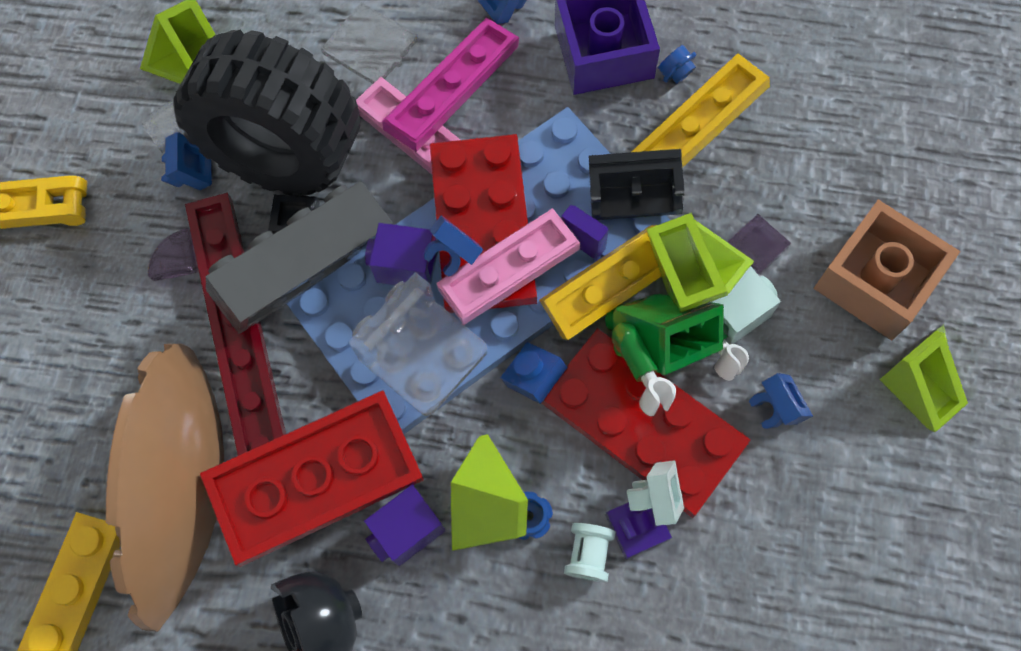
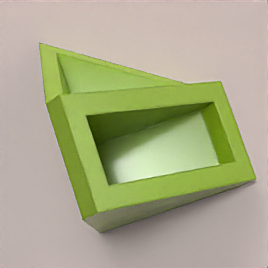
[140,0,216,84]
[647,213,754,312]
[879,324,968,432]
[451,434,528,551]

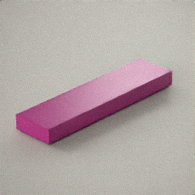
[382,17,519,152]

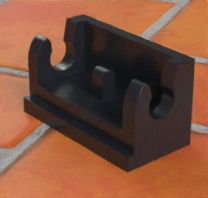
[589,149,684,220]

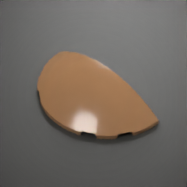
[106,344,224,632]

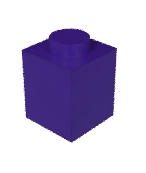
[365,223,438,290]
[364,484,446,567]

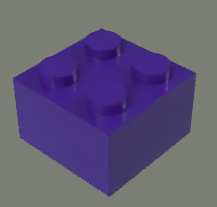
[555,0,660,95]

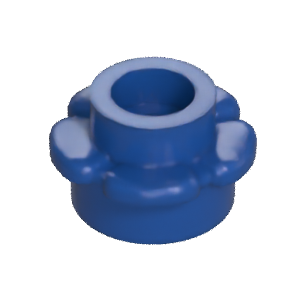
[657,45,697,84]
[519,491,553,540]

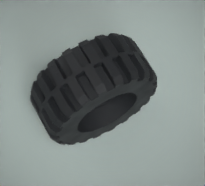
[173,30,361,196]

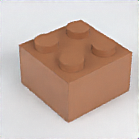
[813,199,961,341]

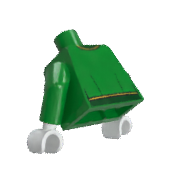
[605,294,749,416]

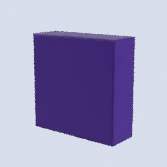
[561,205,609,261]

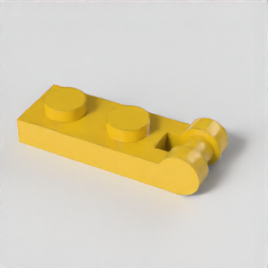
[0,176,88,229]

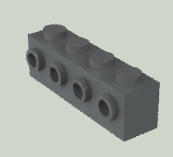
[206,181,394,334]

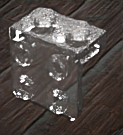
[348,272,487,416]

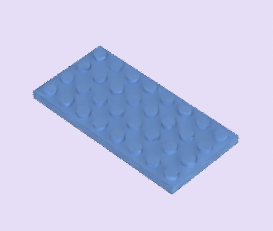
[287,107,670,434]

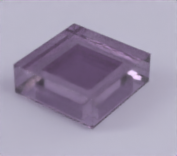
[728,214,791,276]

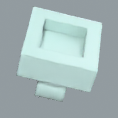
[627,460,684,526]

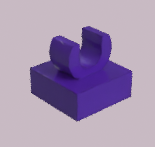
[605,502,672,560]

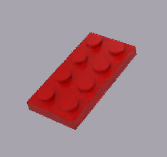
[430,134,537,314]
[542,328,751,518]
[200,390,424,567]

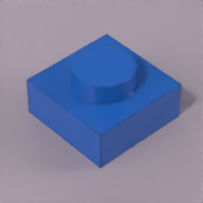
[500,342,568,404]

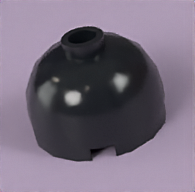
[271,572,362,651]

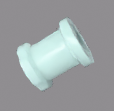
[564,523,616,582]

